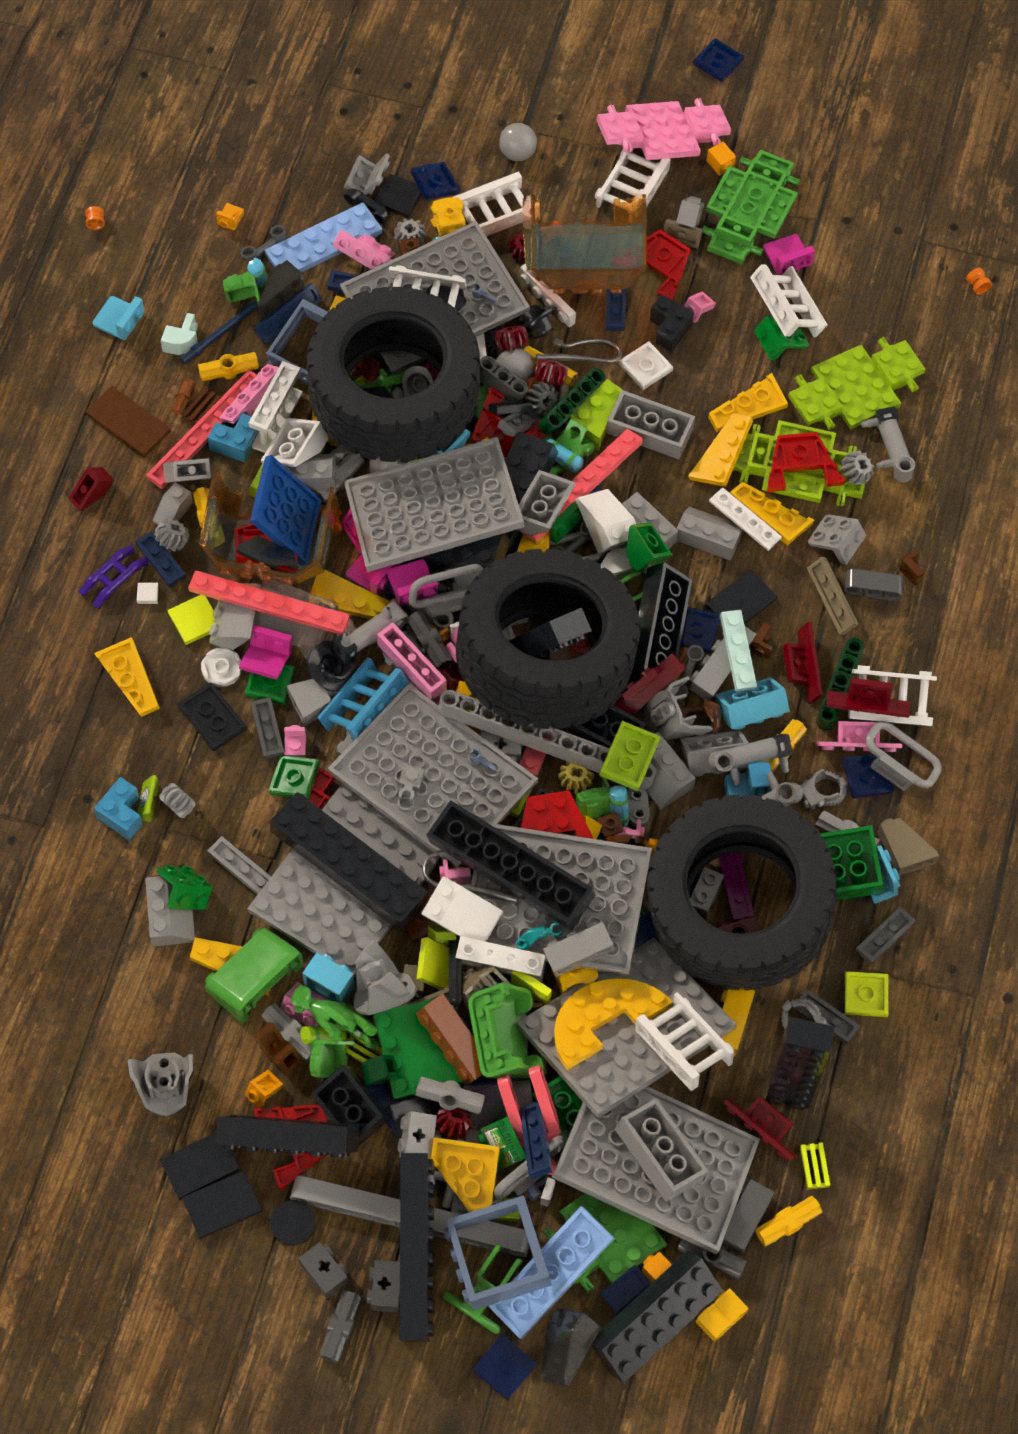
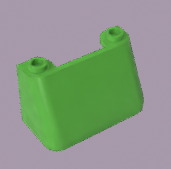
[205,928,304,1025]
[468,982,547,1078]

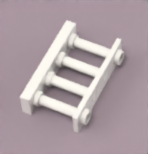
[595,149,670,224]
[454,172,539,236]
[750,264,827,337]
[389,266,467,308]
[249,361,303,453]
[848,665,937,726]
[455,936,546,982]
[635,992,734,1091]

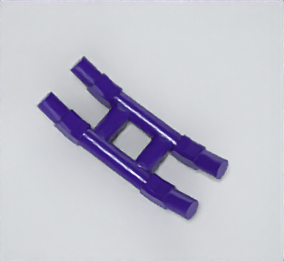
[78,545,149,609]

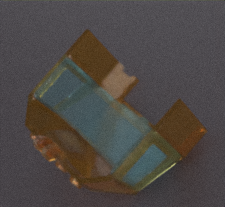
[523,194,646,294]
[199,469,339,585]

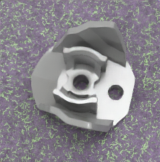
[643,676,713,741]
[354,940,417,1015]
[128,1052,193,1117]

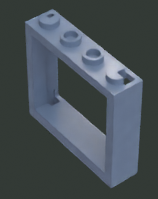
[266,299,328,386]
[444,1195,552,1310]

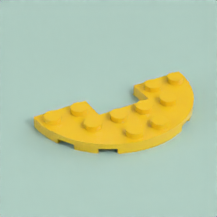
[554,979,673,1071]

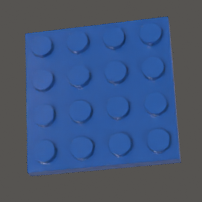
[250,455,321,566]

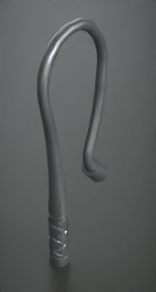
[536,338,622,363]
[423,851,519,904]

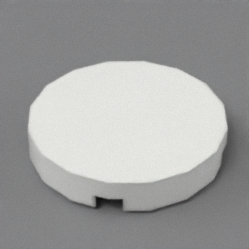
[201,648,242,687]

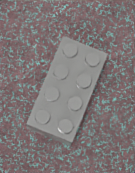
[606,390,695,459]
[615,1098,708,1202]

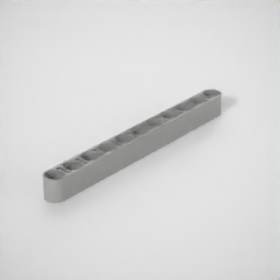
[438,690,656,789]
[290,1176,530,1257]

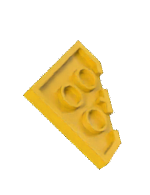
[431,1137,501,1212]

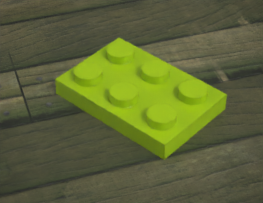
[599,721,661,791]

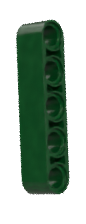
[538,368,606,435]
[816,637,864,731]

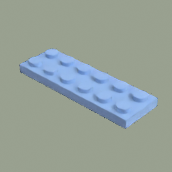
[264,202,382,281]
[488,1206,615,1339]

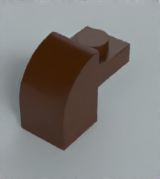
[254,1022,303,1074]

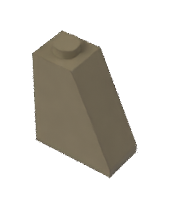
[878,818,939,875]

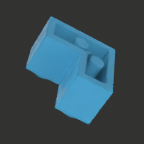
[208,413,259,463]
[724,761,772,797]
[94,777,143,841]

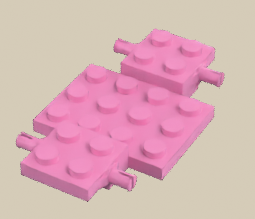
[597,98,731,160]

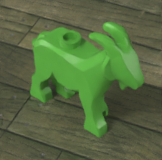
[290,985,379,1049]

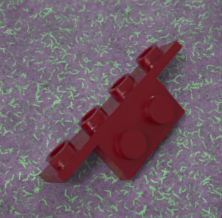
[783,622,823,704]
[614,653,686,716]
[826,678,910,718]
[723,1095,798,1160]

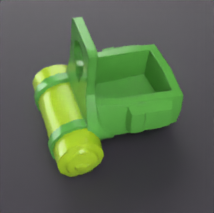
[300,1025,355,1078]

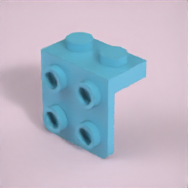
[93,296,145,341]
[870,845,900,904]

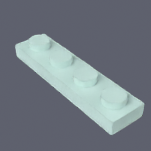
[720,610,757,692]

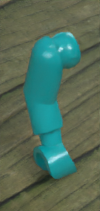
[516,922,563,950]

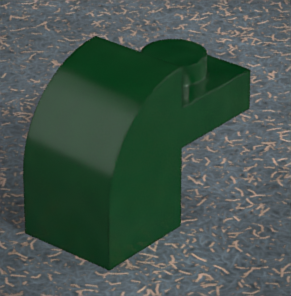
[361,1055,399,1087]

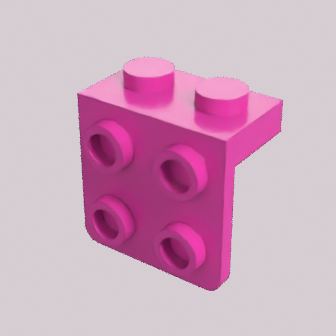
[346,554,401,595]
[387,559,438,606]

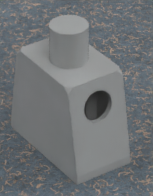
[287,679,338,727]

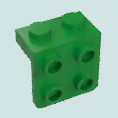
[754,316,809,361]
[549,501,583,544]
[156,865,213,910]

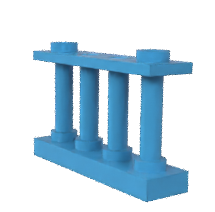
[318,657,410,740]

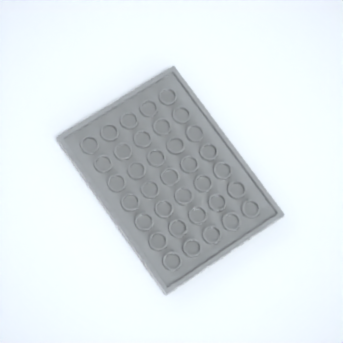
[340,221,530,375]
[344,437,525,572]
[327,684,538,868]
[247,783,441,977]
[470,823,653,975]
[517,937,736,1118]
[552,1086,760,1255]

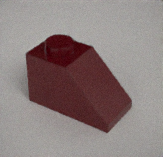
[68,467,114,511]

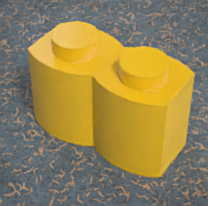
[696,1288,749,1342]

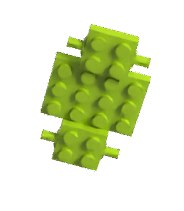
[788,337,925,430]
[733,420,865,506]

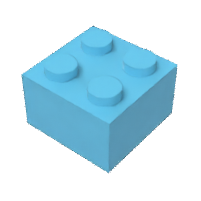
[302,952,355,1003]

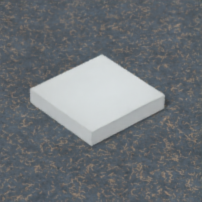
[619,341,673,390]

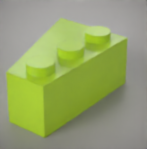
[569,379,622,451]

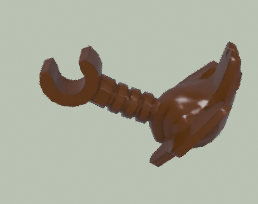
[679,698,722,734]

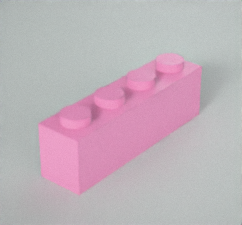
[377,623,447,701]

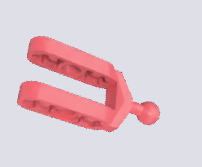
[497,1065,562,1176]

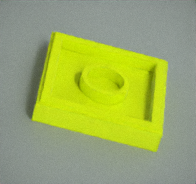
[167,595,214,645]
[416,937,449,990]
[511,971,552,1005]
[844,971,888,1017]

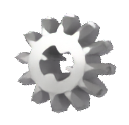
[394,218,426,246]
[840,450,875,485]
[154,518,190,552]
[159,783,196,818]

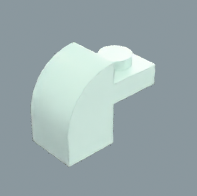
[161,313,198,355]

